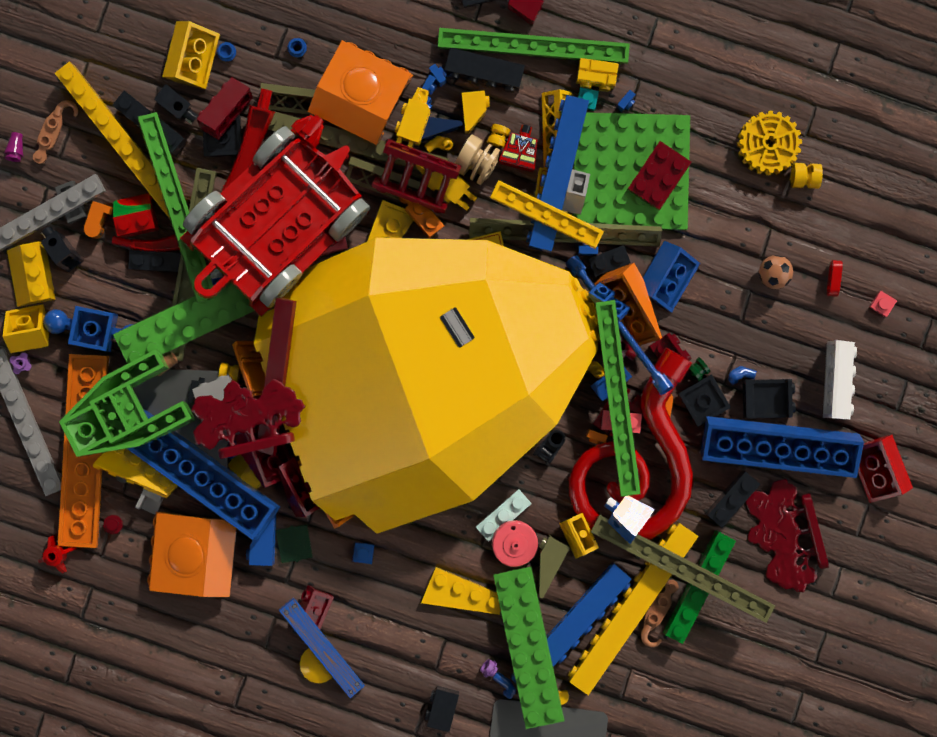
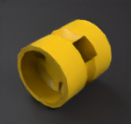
[790,163,823,189]

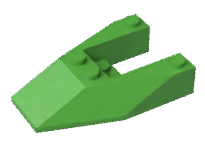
[59,349,195,457]

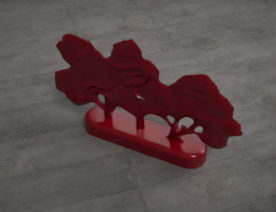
[191,379,305,459]
[746,479,829,592]

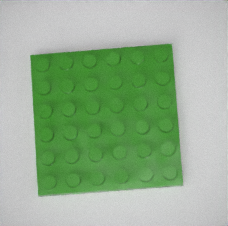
[573,112,690,230]

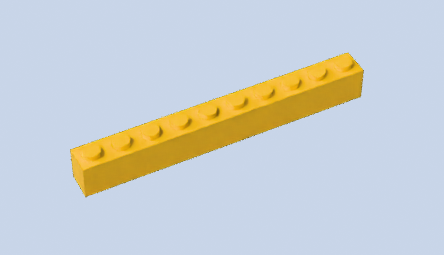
[55,61,189,219]
[568,522,699,695]

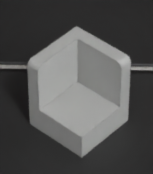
[135,489,164,514]

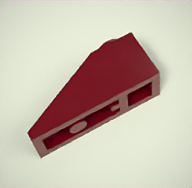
[277,457,320,517]

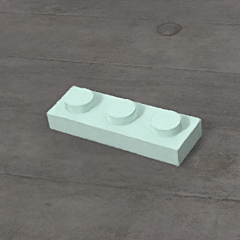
[476,489,532,541]

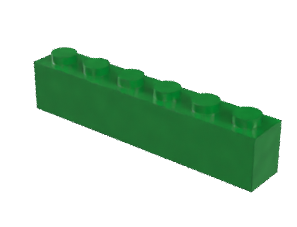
[663,530,736,644]

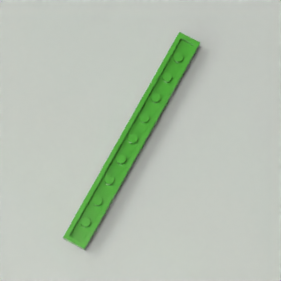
[438,28,630,64]
[137,112,217,303]
[595,300,641,497]

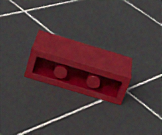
[197,77,253,140]

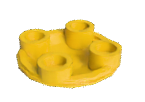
[300,648,332,683]

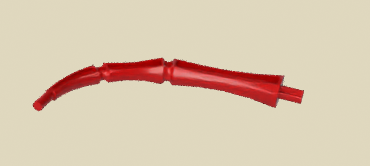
[112,88,276,252]

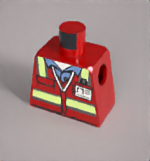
[499,125,537,173]

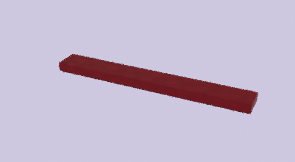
[257,297,297,455]

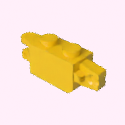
[395,87,430,148]
[416,165,477,210]

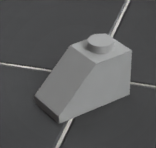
[562,169,590,215]

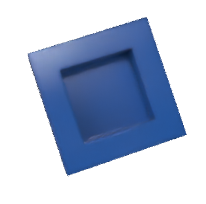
[429,64,447,87]
[616,90,636,113]
[577,243,598,256]
[353,542,375,564]

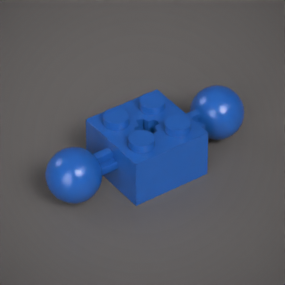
[43,306,133,352]

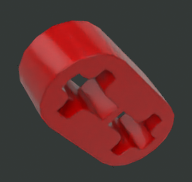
[827,260,843,297]

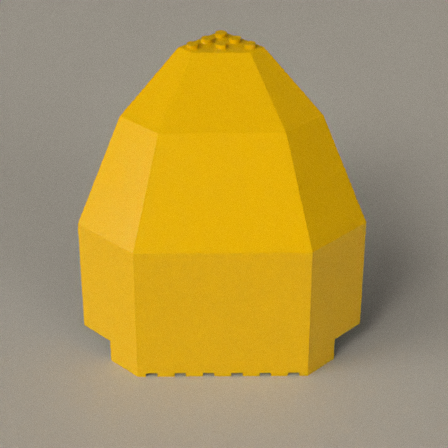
[254,238,600,533]

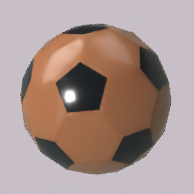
[758,255,793,289]

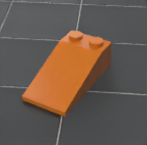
[594,263,662,346]

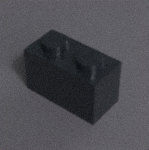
[425,686,459,732]

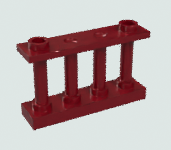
[371,139,462,213]

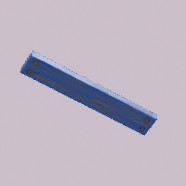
[279,597,365,698]

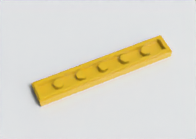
[490,180,604,249]

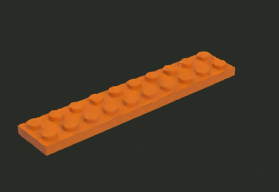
[58,354,109,548]

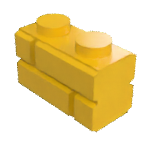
[576,58,619,92]
[559,513,599,558]

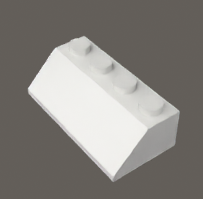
[823,340,857,419]

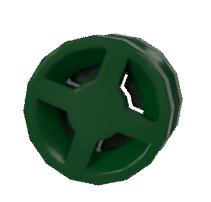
[688,357,711,382]

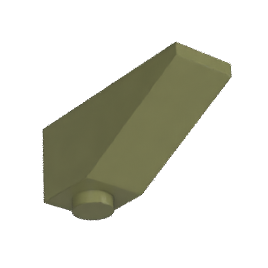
[538,535,570,599]

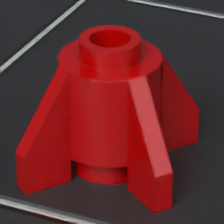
[291,114,325,148]
[38,536,77,573]

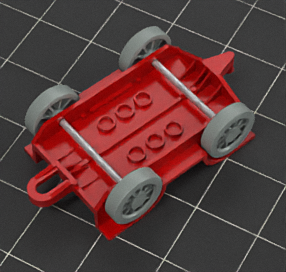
[180,126,370,317]

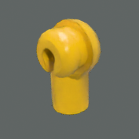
[424,136,453,153]
[587,361,604,378]

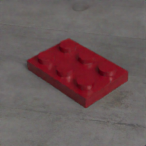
[627,141,692,210]

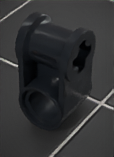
[532,429,565,466]

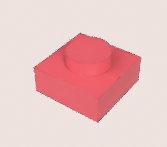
[869,291,897,317]

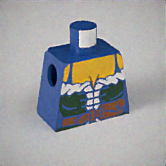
[604,496,654,544]

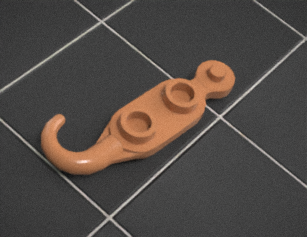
[33,100,78,164]
[641,579,679,648]

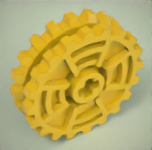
[737,111,802,175]

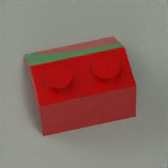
[113,193,159,238]

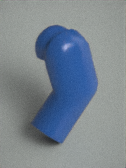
[728,366,757,384]
[493,672,516,699]

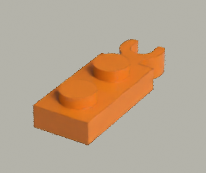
[399,188,444,239]

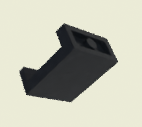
[742,379,796,418]

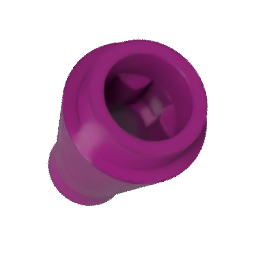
[4,132,23,162]

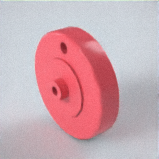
[491,520,538,567]

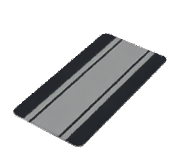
[440,307,475,347]

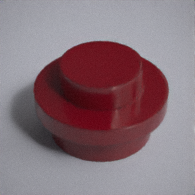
[103,515,123,534]

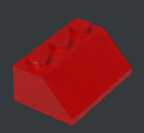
[858,434,913,503]

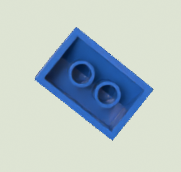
[643,241,700,313]

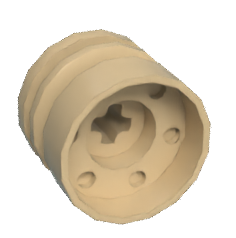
[455,134,501,185]

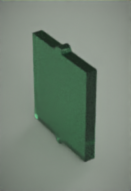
[276,524,313,563]

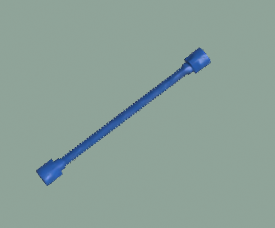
[565,255,674,395]

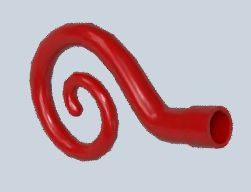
[569,347,693,540]

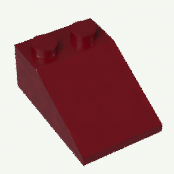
[235,426,291,488]

